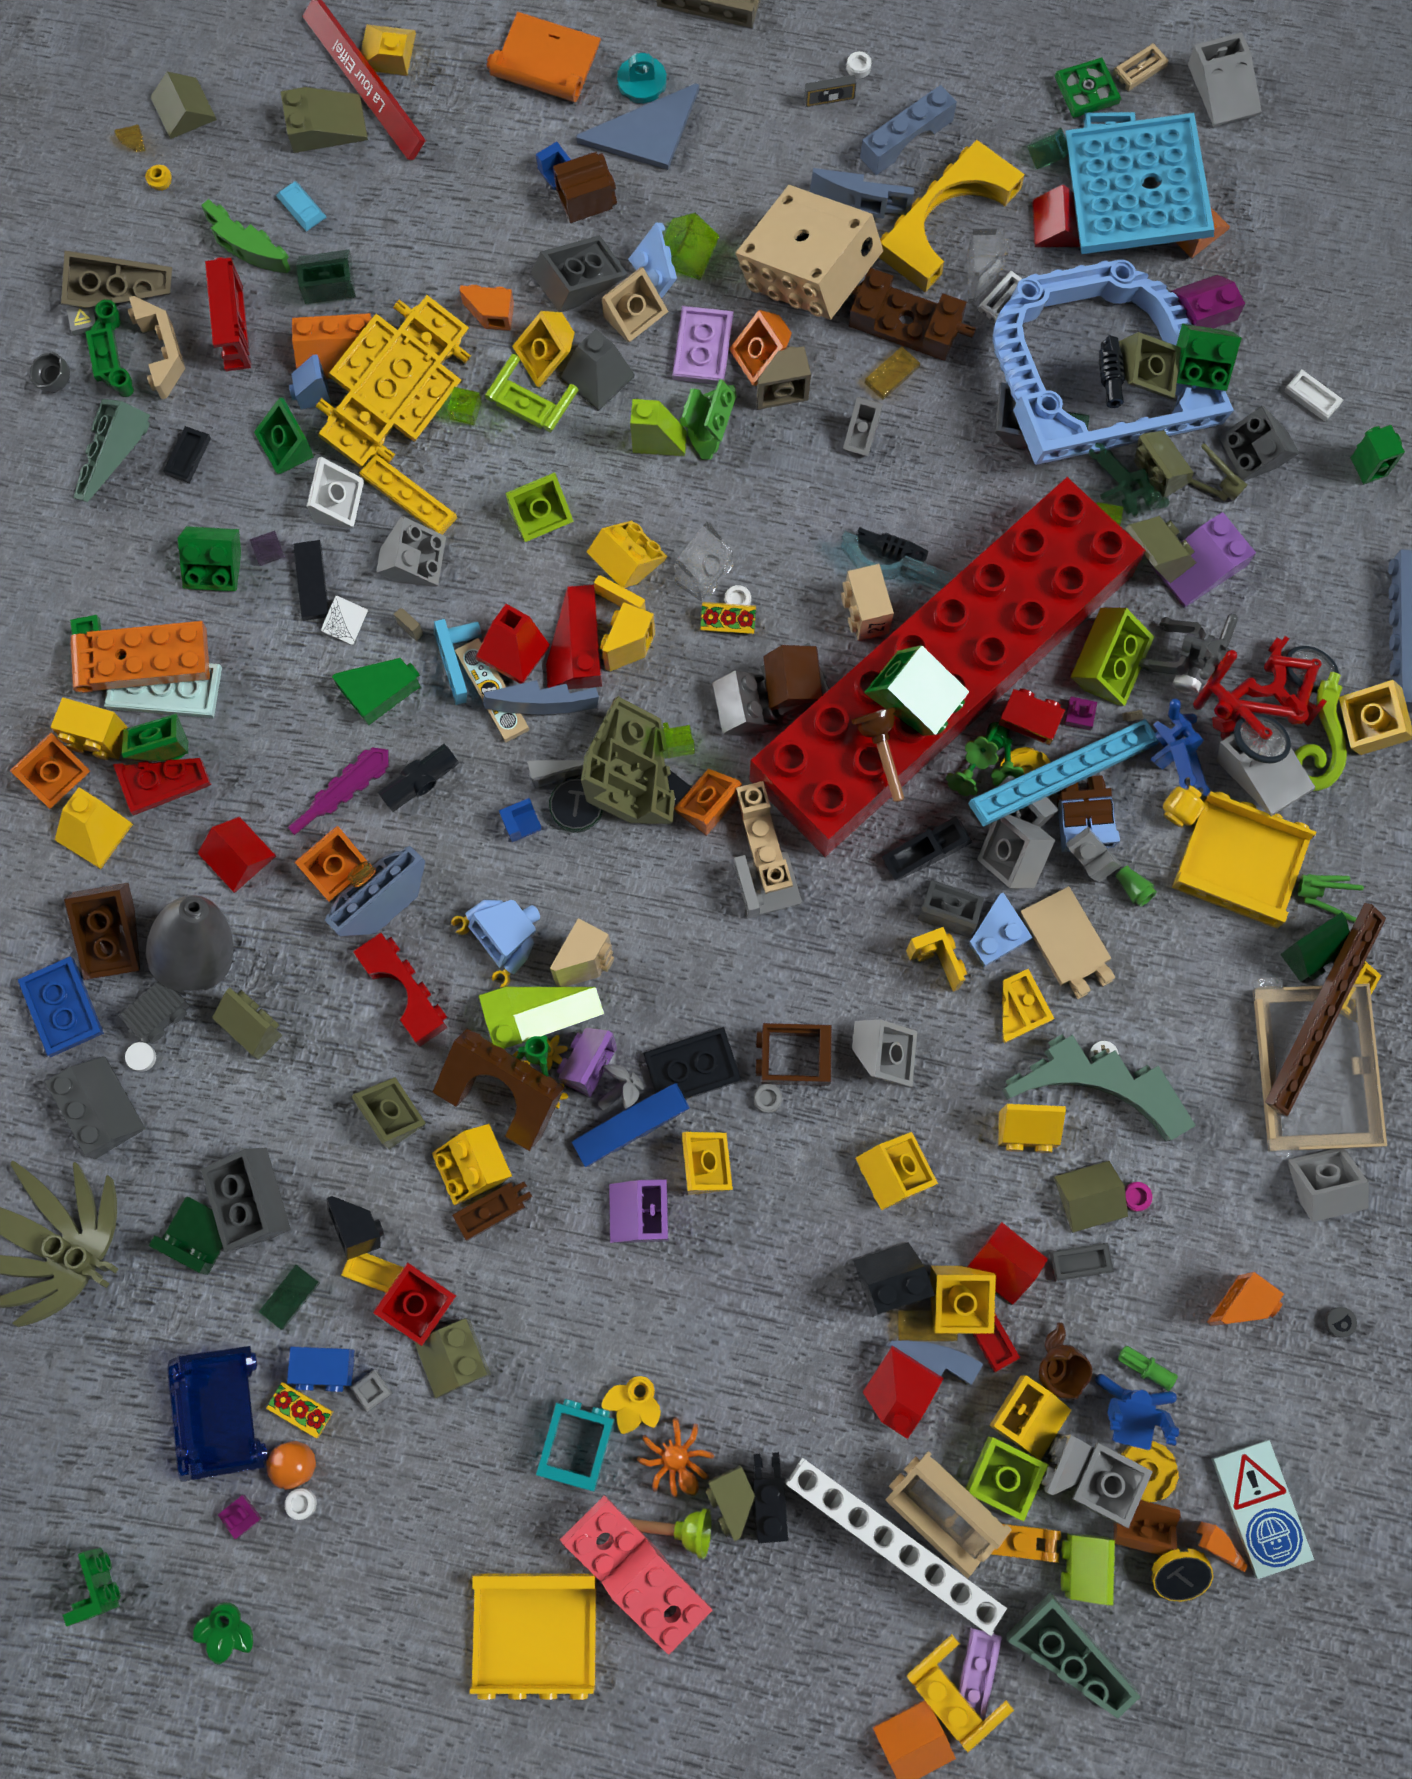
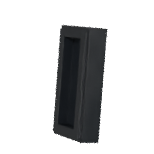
[163,426,211,483]

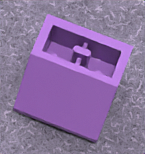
[609,1180,669,1243]

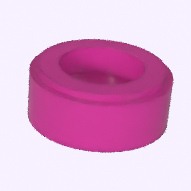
[1125,1182,1153,1212]

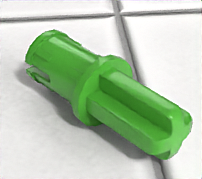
[1118,1346,1178,1391]

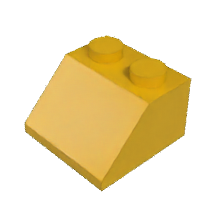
[998,1104,1066,1153]
[855,1132,938,1211]

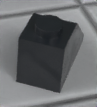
[327,1196,384,1260]

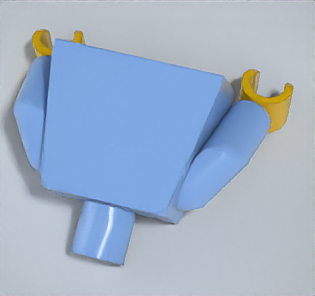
[451,900,540,988]

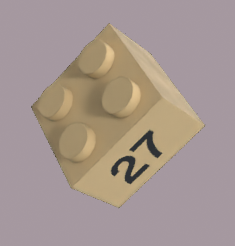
[841,564,894,641]

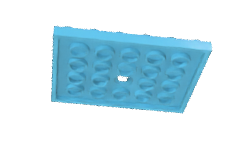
[1066,113,1215,254]

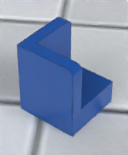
[536,142,571,190]
[499,798,542,842]

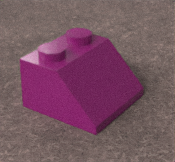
[1170,274,1245,328]

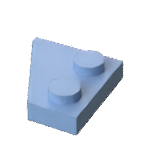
[969,893,1032,967]

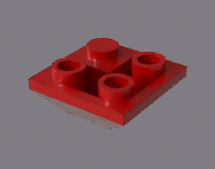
[475,604,550,684]

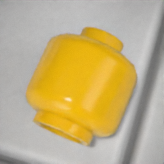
[1163,785,1205,828]

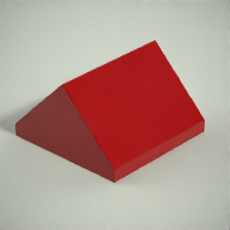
[1032,184,1080,247]
[198,816,276,893]
[967,1222,1048,1305]
[373,1262,456,1346]

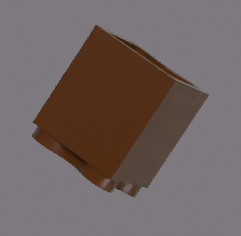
[553,151,617,223]

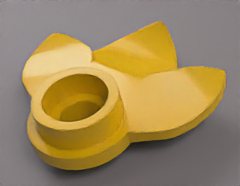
[601,1376,661,1434]

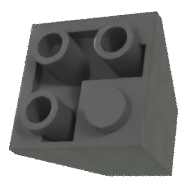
[1219,406,1299,481]

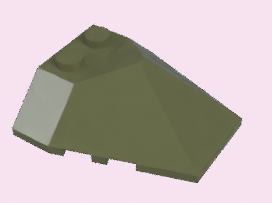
[581,696,675,824]

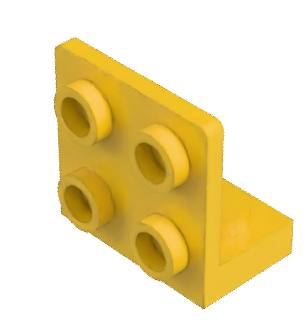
[906,927,967,992]

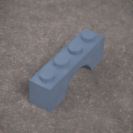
[860,85,957,175]

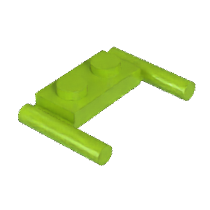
[484,354,579,432]

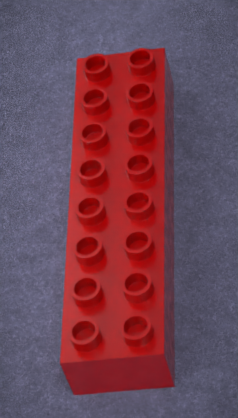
[749,477,1146,857]

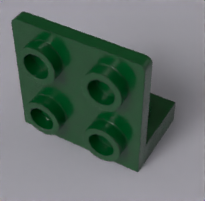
[149,1197,223,1275]

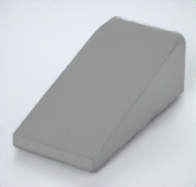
[527,760,584,788]

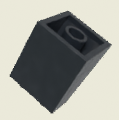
[853,1242,935,1317]

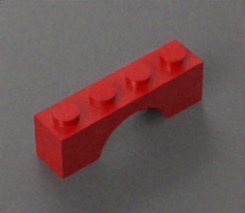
[353,933,448,1047]

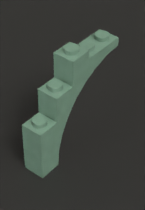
[1002,1034,1196,1142]

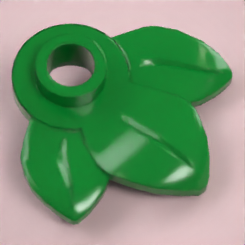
[193,1603,254,1665]

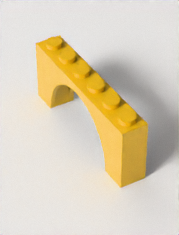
[878,140,1025,293]

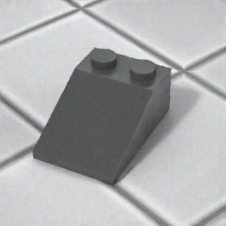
[531,235,628,312]

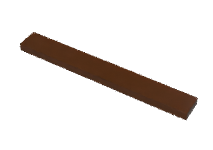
[1265,903,1386,1117]

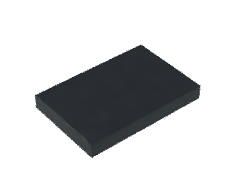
[643,1027,742,1100]

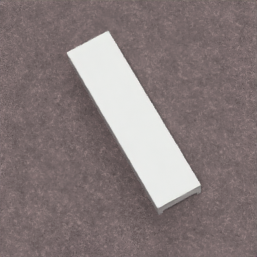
[784,1458,1007,1636]

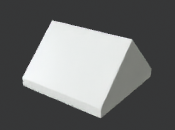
[307,457,364,528]

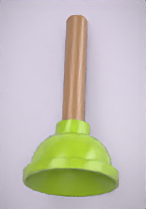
[628,1508,712,1559]

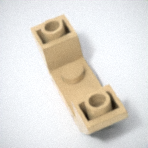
[128,296,185,399]
[736,781,793,894]

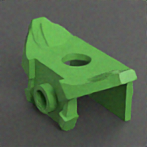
[679,379,737,459]

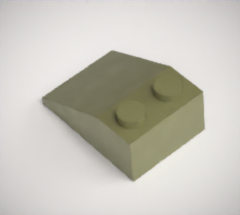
[280,87,368,153]

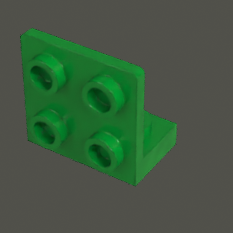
[63,1548,121,1627]

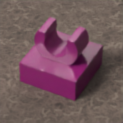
[1064,696,1097,731]
[218,1495,262,1539]

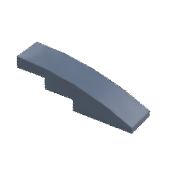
[483,680,599,715]

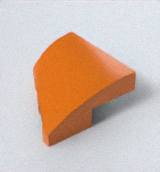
[1196,1521,1248,1572]

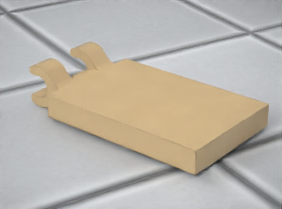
[1019,886,1115,999]

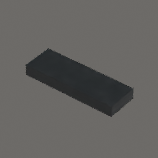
[293,540,329,621]

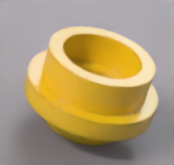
[145,165,172,191]

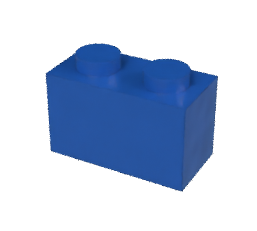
[287,1347,355,1392]

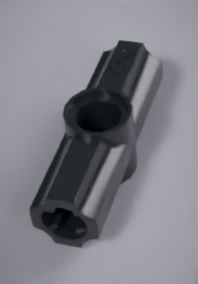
[378,744,459,812]

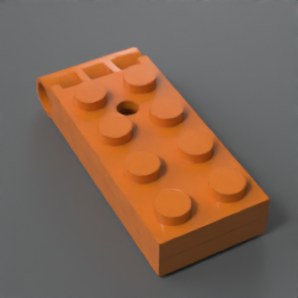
[70,621,210,693]

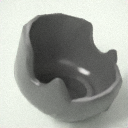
[30,352,70,392]

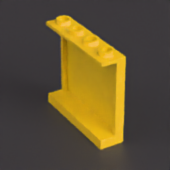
[1172,791,1316,929]
[469,1573,597,1700]

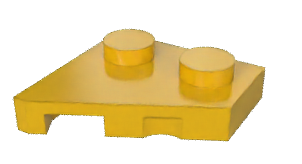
[1002,968,1055,1044]

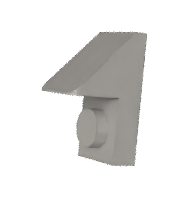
[843,397,883,456]
[1066,827,1122,882]

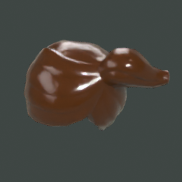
[1039,1322,1092,1400]

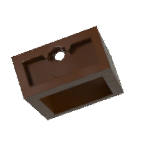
[756,1023,832,1086]

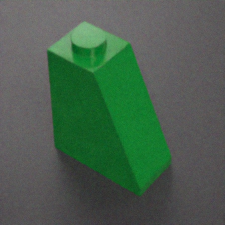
[332,658,420,726]

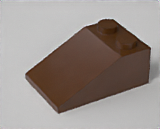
[64,882,140,980]

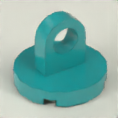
[617,53,667,104]

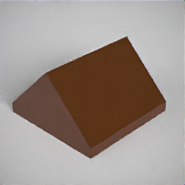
[763,645,823,710]

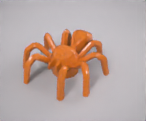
[637,1417,714,1498]

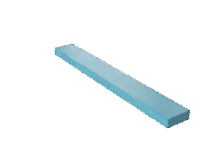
[968,719,1159,827]

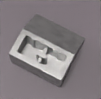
[713,670,783,736]

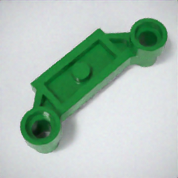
[85,299,134,397]

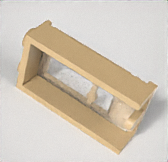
[885,1451,1012,1579]

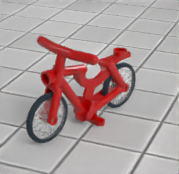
[1193,636,1339,764]

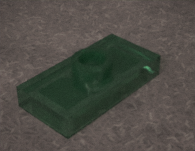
[259,1264,320,1330]

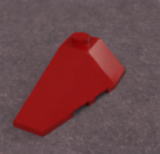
[546,585,602,690]

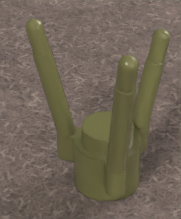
[1189,443,1248,502]

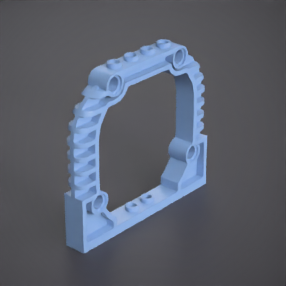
[992,260,1234,465]

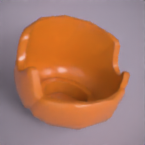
[266,1441,316,1490]

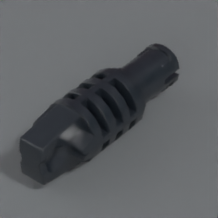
[1099,335,1125,408]
[854,527,928,568]

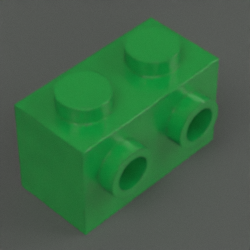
[1350,425,1405,485]

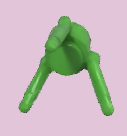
[1298,874,1364,923]

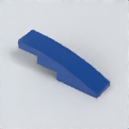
[572,1083,690,1167]

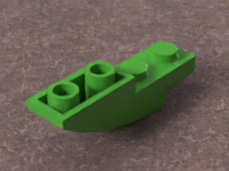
[201,199,291,273]

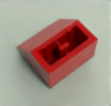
[998,688,1065,746]

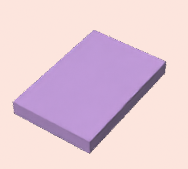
[672,306,733,385]

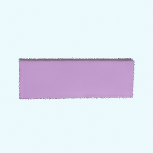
[958,1627,1002,1721]

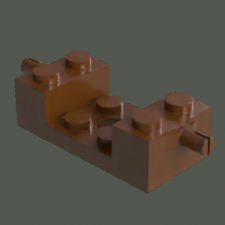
[849,268,976,361]

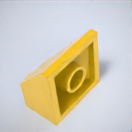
[361,24,416,76]
[512,311,575,387]
[55,787,133,869]
[930,1266,996,1333]

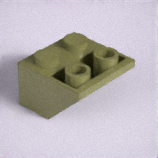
[1134,430,1194,499]
[212,987,283,1060]
[706,1465,755,1542]

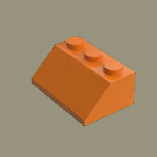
[292,313,372,379]

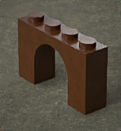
[432,1028,565,1151]

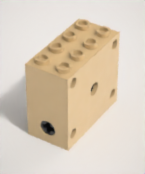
[736,185,883,320]

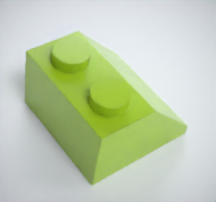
[1061,1533,1115,1606]

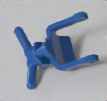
[1151,699,1210,798]
[1095,1374,1179,1450]

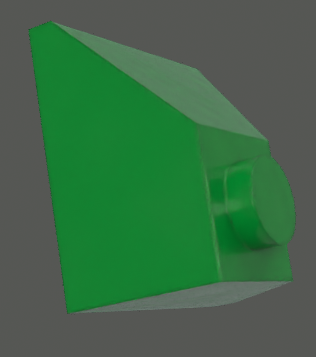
[122,713,189,761]

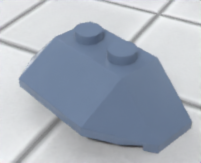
[324,846,425,936]

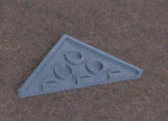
[576,83,699,170]

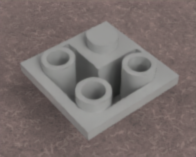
[376,516,446,587]
[1038,1434,1094,1495]

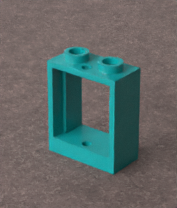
[536,1399,615,1492]

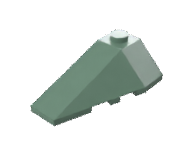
[74,399,150,502]

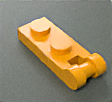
[991,1523,1061,1563]

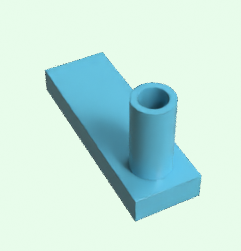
[434,619,482,705]

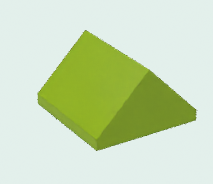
[505,472,574,542]

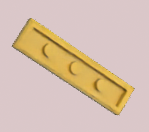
[359,454,457,535]

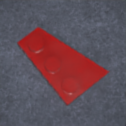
[113,758,211,816]

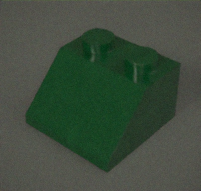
[1280,912,1350,982]

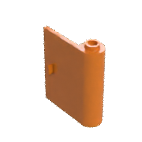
[487,12,601,102]

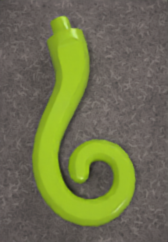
[1294,672,1347,791]

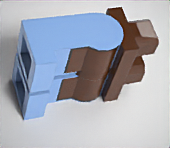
[1057,775,1120,852]

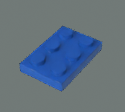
[18,956,104,1057]

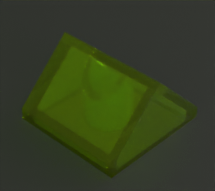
[664,212,719,280]

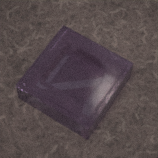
[250,531,285,566]

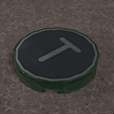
[549,778,604,833]

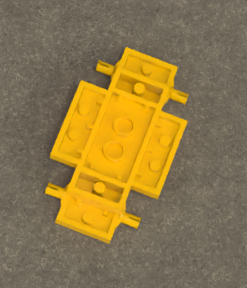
[316,295,472,469]

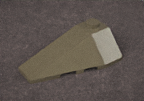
[61,251,172,308]

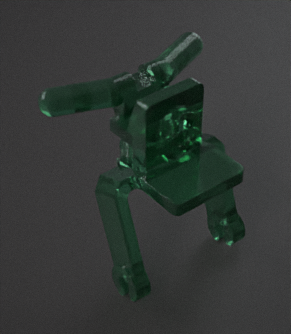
[1089,443,1170,518]

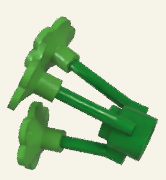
[946,722,1024,796]

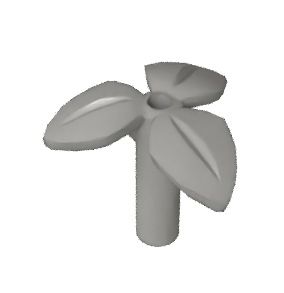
[598,1064,644,1110]

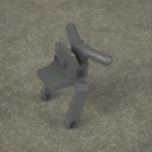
[1138,614,1238,680]

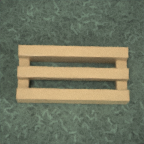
[1113,43,1169,91]

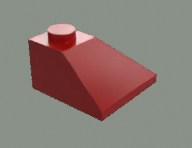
[863,1346,944,1439]

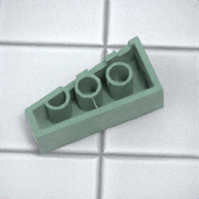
[1006,1592,1140,1718]

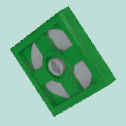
[1055,57,1121,118]

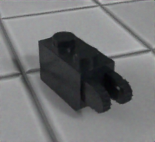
[753,1452,789,1543]

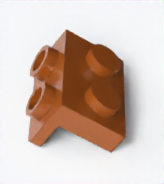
[1114,1500,1181,1556]

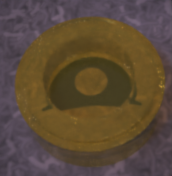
[347,861,376,887]

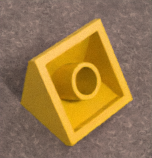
[682,1132,733,1195]

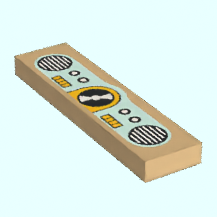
[455,638,529,743]

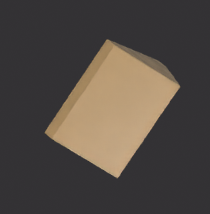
[602,267,668,342]

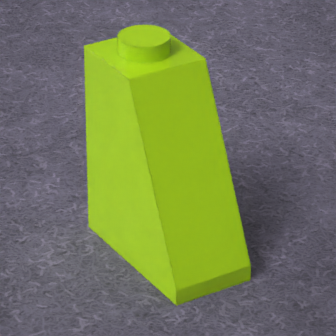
[630,399,687,456]

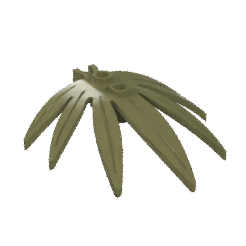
[0,1161,118,1327]

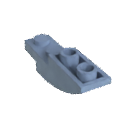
[810,168,914,219]

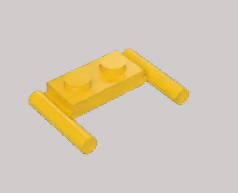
[906,1634,1014,1752]

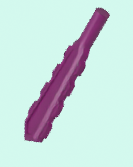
[288,747,389,835]

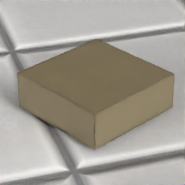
[394,608,423,641]

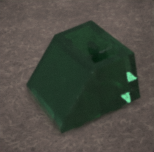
[296,249,356,304]

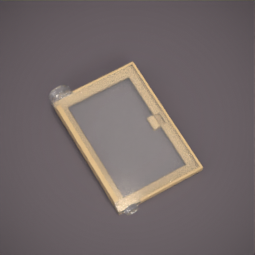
[1253,978,1387,1157]

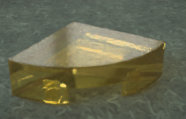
[114,124,146,152]

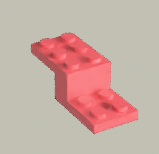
[560,1495,713,1655]

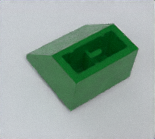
[1176,323,1242,391]
[177,526,241,591]

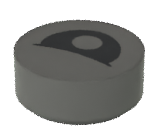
[1324,1307,1357,1337]

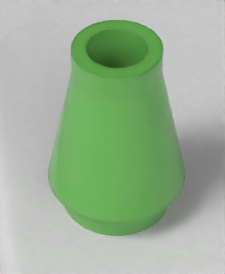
[1115,865,1157,907]

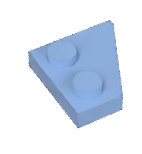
[628,222,677,298]

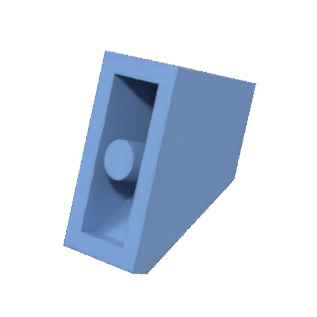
[289,354,332,409]

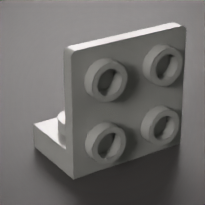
[734,852,802,919]

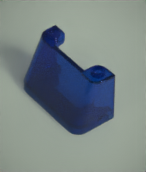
[168,1346,267,1482]

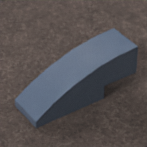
[886,1340,983,1385]

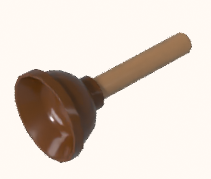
[852,707,904,802]

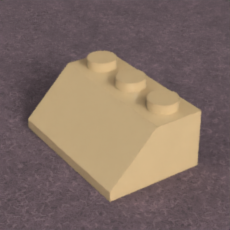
[550,918,614,987]

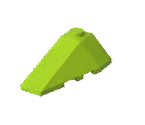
[479,986,604,1049]

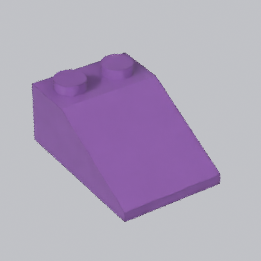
[1152,512,1256,608]
[557,1028,617,1098]

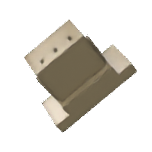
[1122,709,1143,722]

